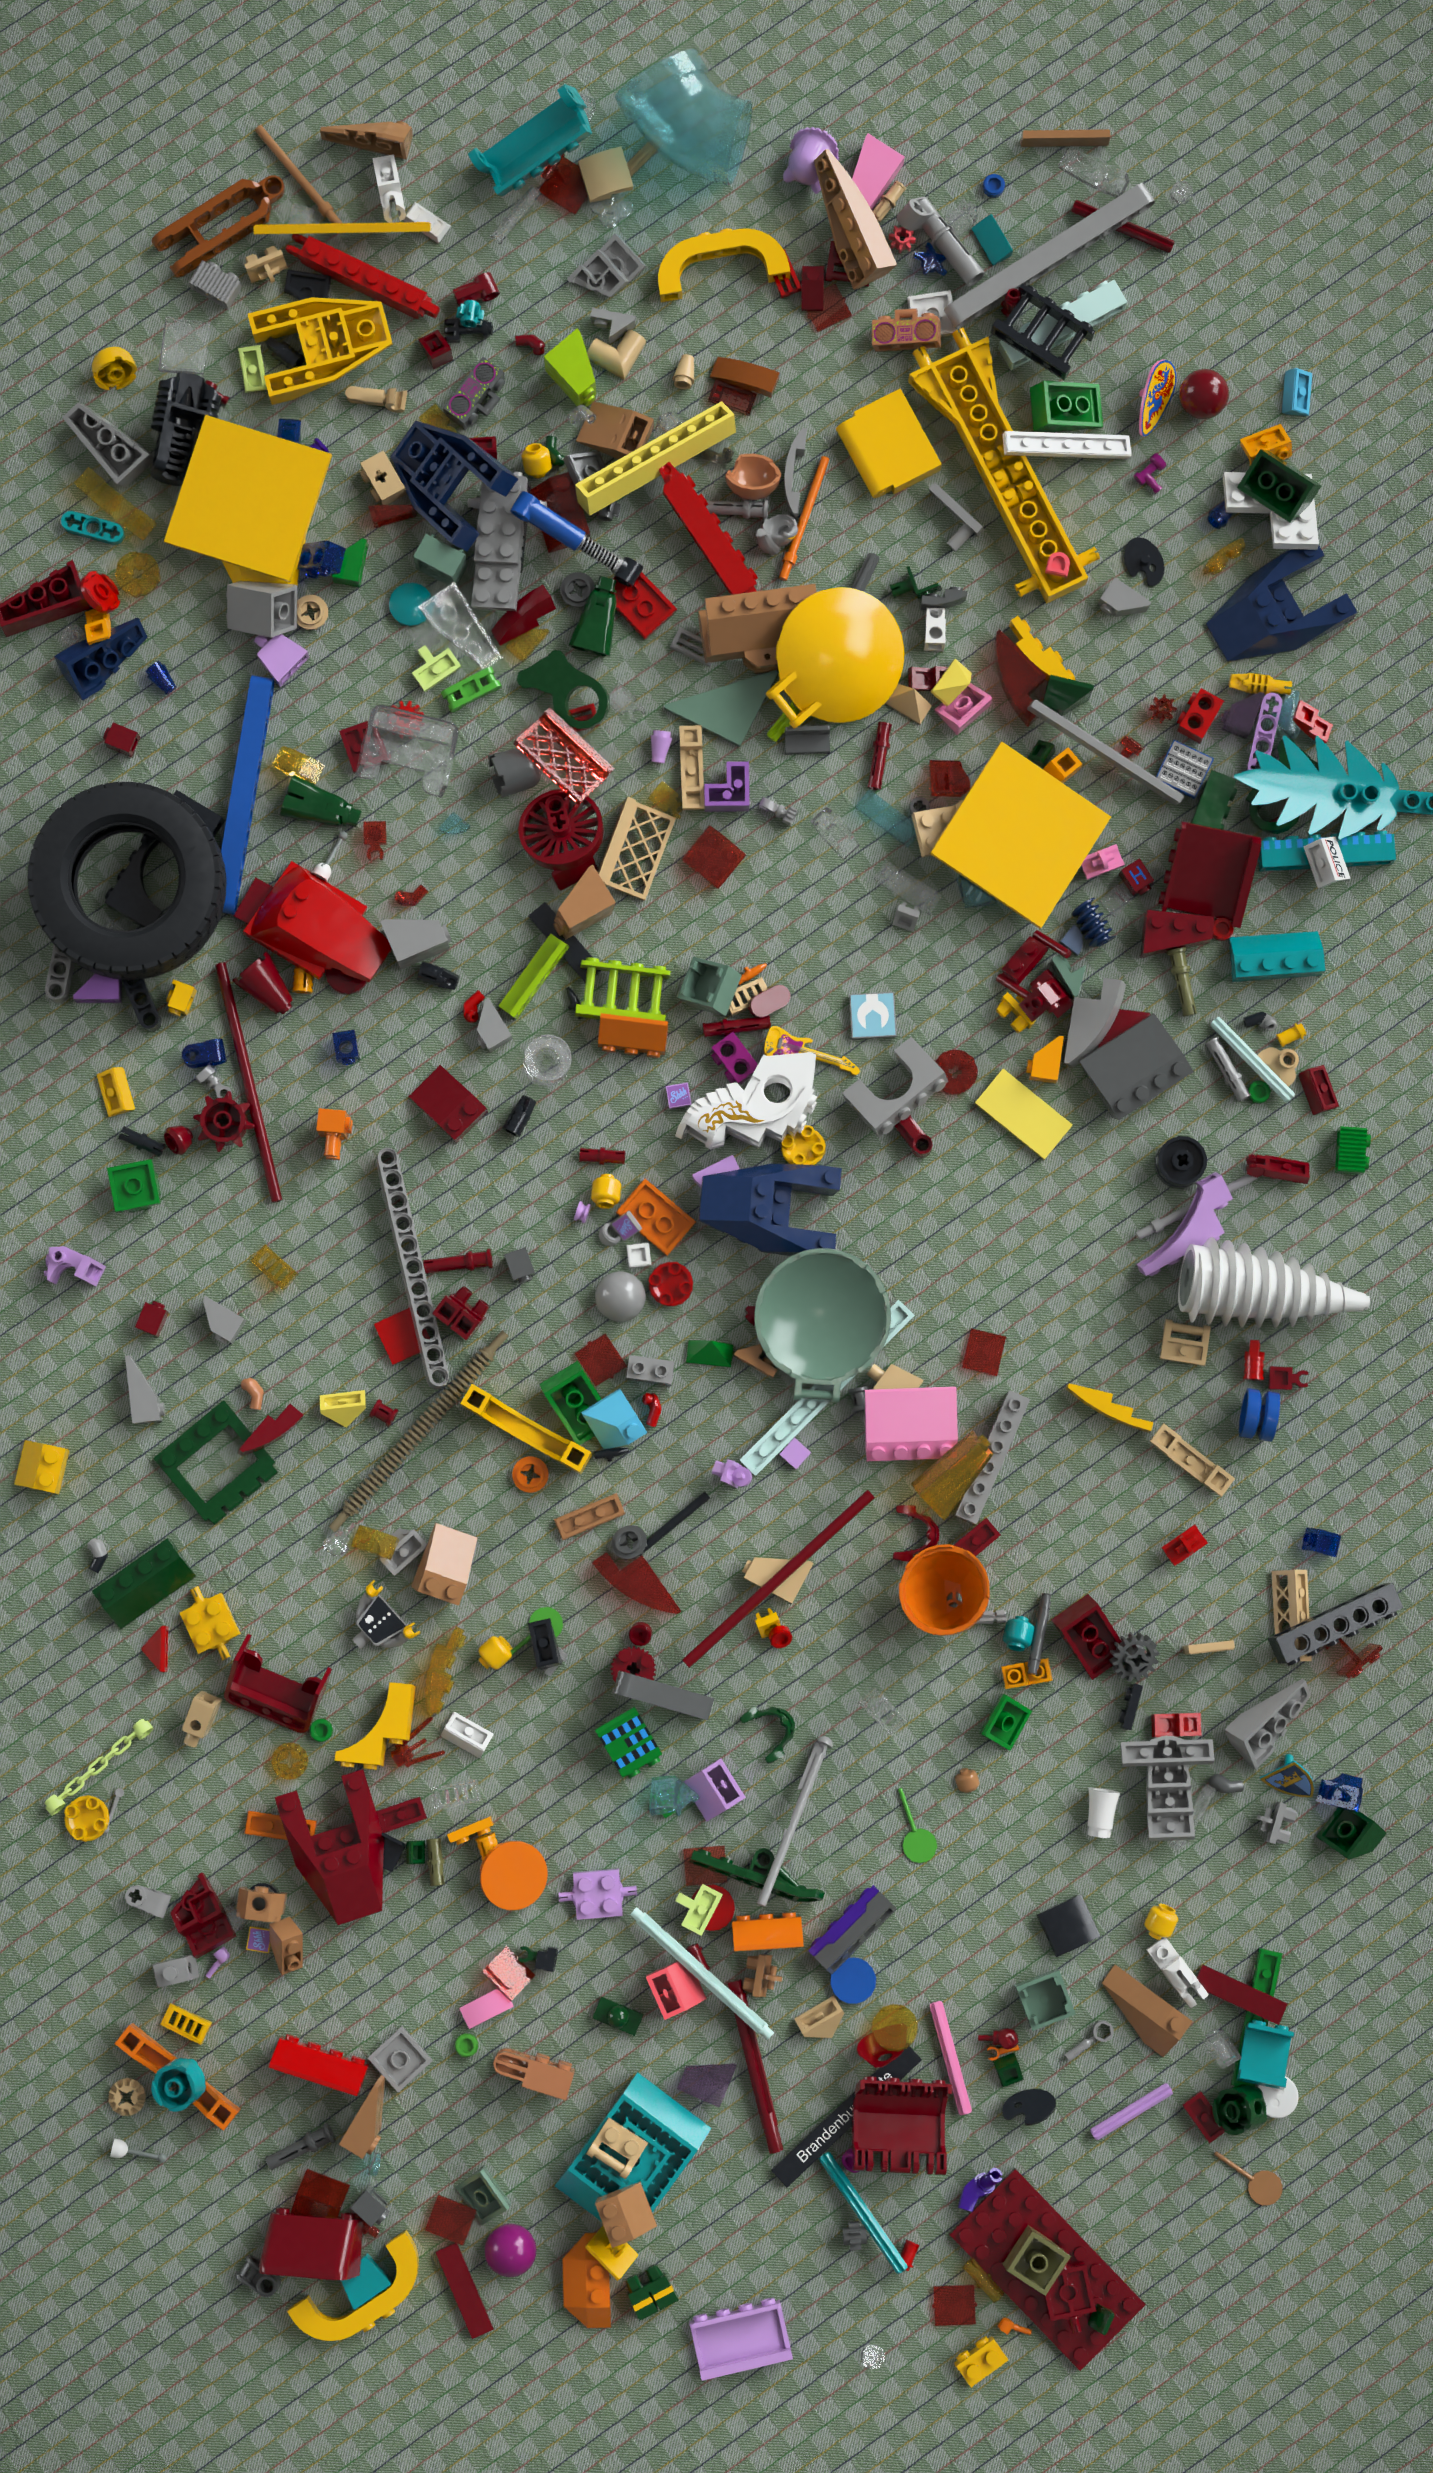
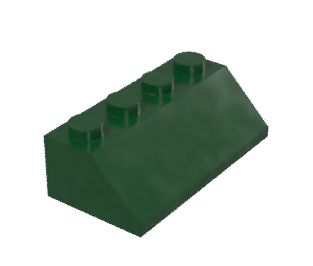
[92,1538,196,1629]

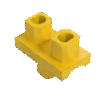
[996,992,1036,1033]

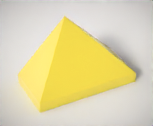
[931,659,972,706]
[320,1390,366,1428]

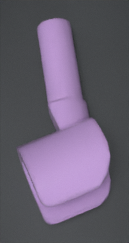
[206,1947,230,1978]

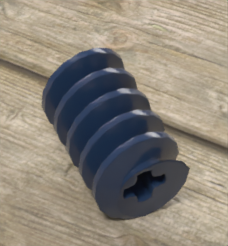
[1071,897,1116,948]

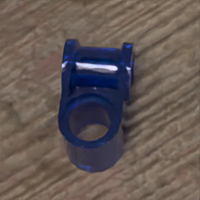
[182,1039,227,1068]

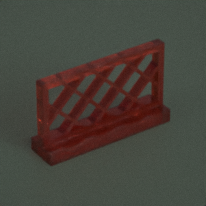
[513,707,615,805]

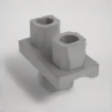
[1256,1802,1297,1844]

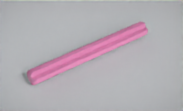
[929,2001,972,2115]

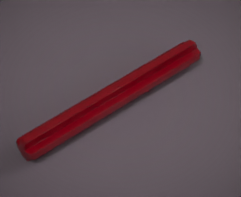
[1071,200,1174,253]

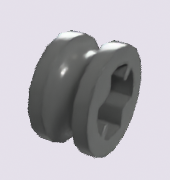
[909,797,930,815]

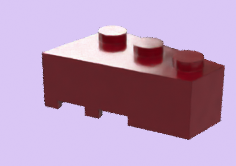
[1140,910,1214,958]

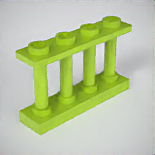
[575,957,671,1021]

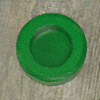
[1248,1081,1271,1104]
[310,1719,333,1742]

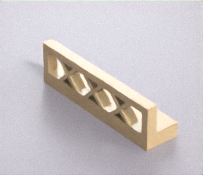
[1272,1570,1312,1662]

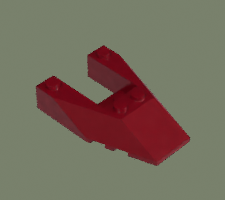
[275,1769,384,1925]

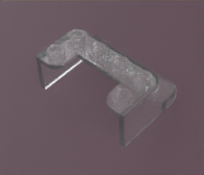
[355,705,458,798]

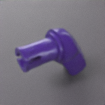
[958,2168,1002,2212]

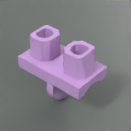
[712,1459,752,1489]

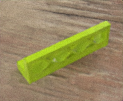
[498,933,569,1019]

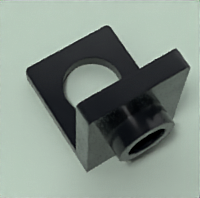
[381,1832,406,1872]

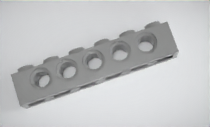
[954,1390,1030,1525]

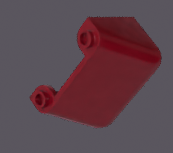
[259,2207,363,2280]

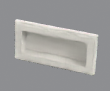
[404,202,451,244]

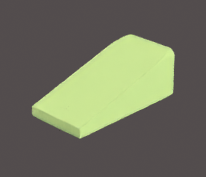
[238,345,267,393]

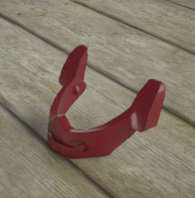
[893,1505,940,1562]

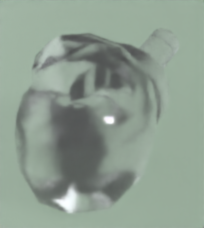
[323,1522,356,1557]

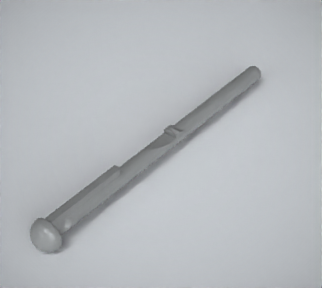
[757,1736,833,1907]

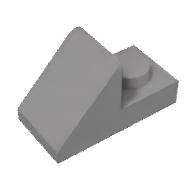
[591,308,636,344]

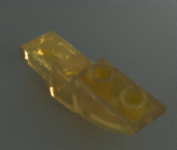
[425,1626,467,1717]

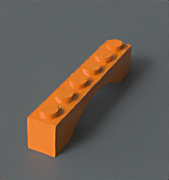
[115,2023,241,2131]

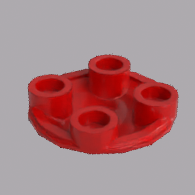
[649,1262,693,1306]

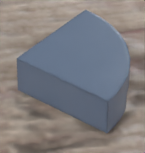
[1060,924,1083,956]

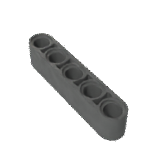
[612,1671,714,1720]

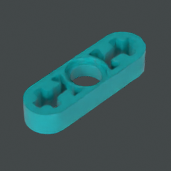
[61,511,125,545]

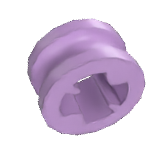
[574,1201,591,1224]

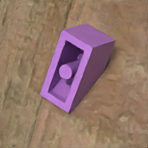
[73,974,122,1003]

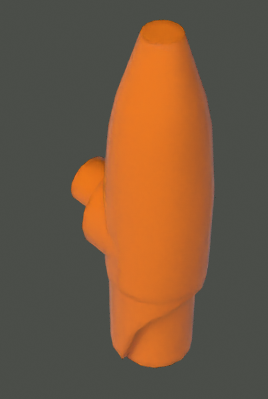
[738,963,767,985]

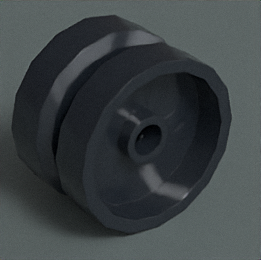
[1154,1136,1207,1189]

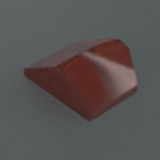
[929,760,970,797]

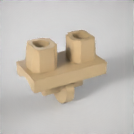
[244,246,288,283]

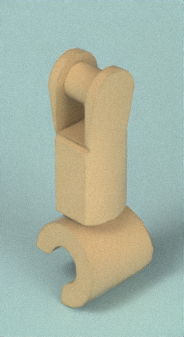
[345,386,407,413]

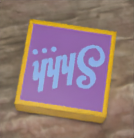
[246,1926,271,1953]

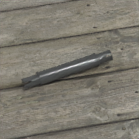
[1027,1593,1051,1675]

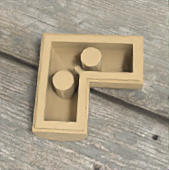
[587,330,646,380]

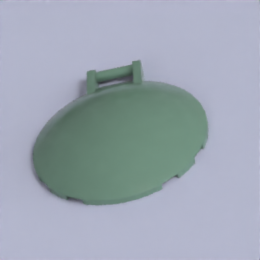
[754,1248,891,1403]

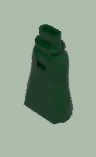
[568,576,617,657]
[280,775,362,827]

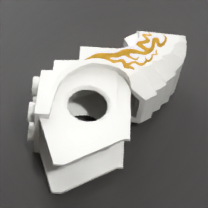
[675,1052,817,1150]

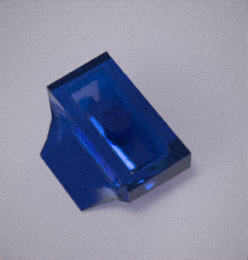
[1316,1773,1363,1812]

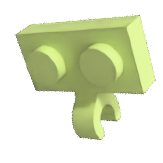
[412,645,461,692]
[675,1883,723,1936]

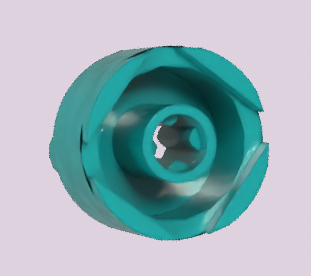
[151,2058,206,2112]

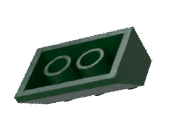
[1237,449,1322,523]

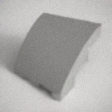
[567,233,647,297]

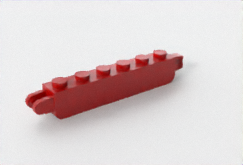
[285,234,440,319]
[659,462,758,595]

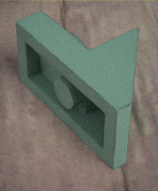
[1050,954,1086,1000]

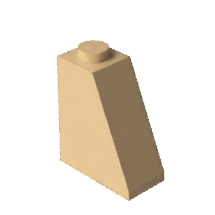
[742,1557,813,1604]

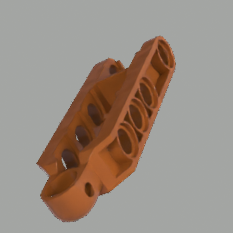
[151,175,285,278]

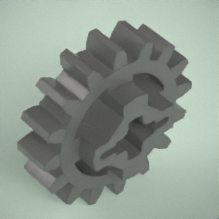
[1109,1632,1159,1682]

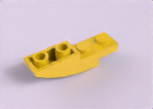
[1009,616,1075,681]

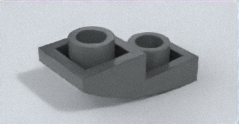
[920,587,967,610]

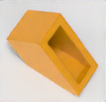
[1026,1036,1064,1084]

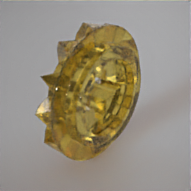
[271,1743,309,1780]

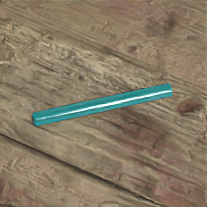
[819,2152,908,2274]

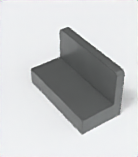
[785,725,830,755]

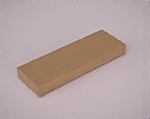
[554,1493,625,1540]

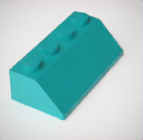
[1229,931,1325,982]

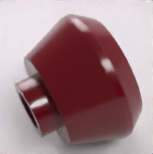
[164,1125,193,1155]

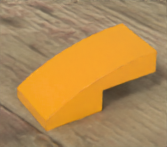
[85,609,111,645]

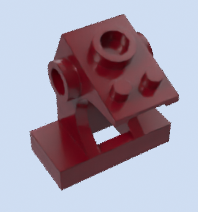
[1019,969,1074,1022]

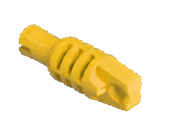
[1229,673,1292,695]

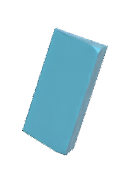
[1282,368,1312,416]

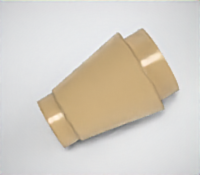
[673,354,694,390]

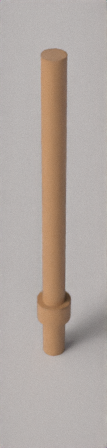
[255,125,343,223]

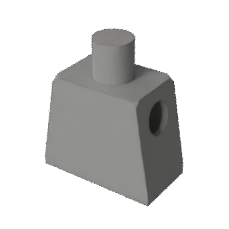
[152,1954,200,1988]

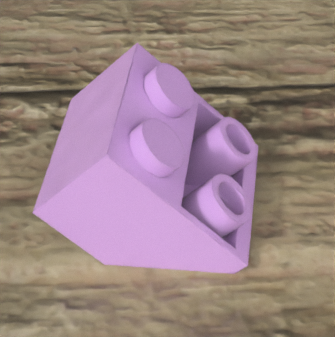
[682,1758,746,1821]

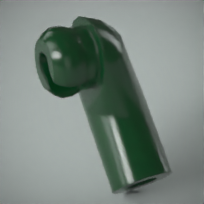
[545,436,565,467]

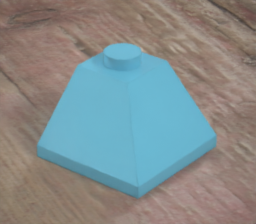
[581,1388,647,1449]

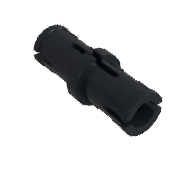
[118,1126,166,1157]

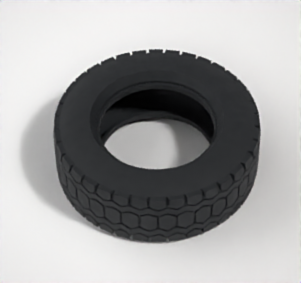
[27,781,227,980]

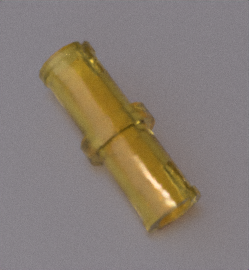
[962,2258,1004,2303]

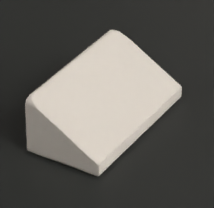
[441,1712,494,1758]

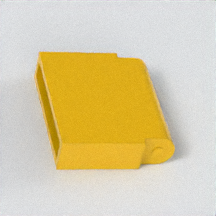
[836,388,942,498]

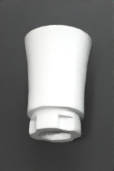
[1087,1788,1120,1838]

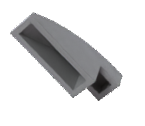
[1064,978,1126,1068]

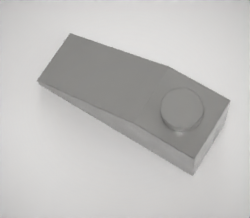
[125,1355,165,1425]

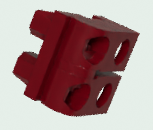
[432,1286,490,1340]

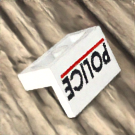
[1303,837,1350,888]

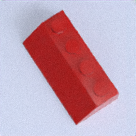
[268,2034,369,2096]

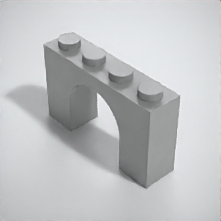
[842,1037,948,1138]

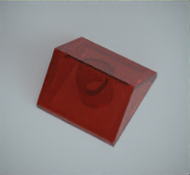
[291,2168,350,2218]

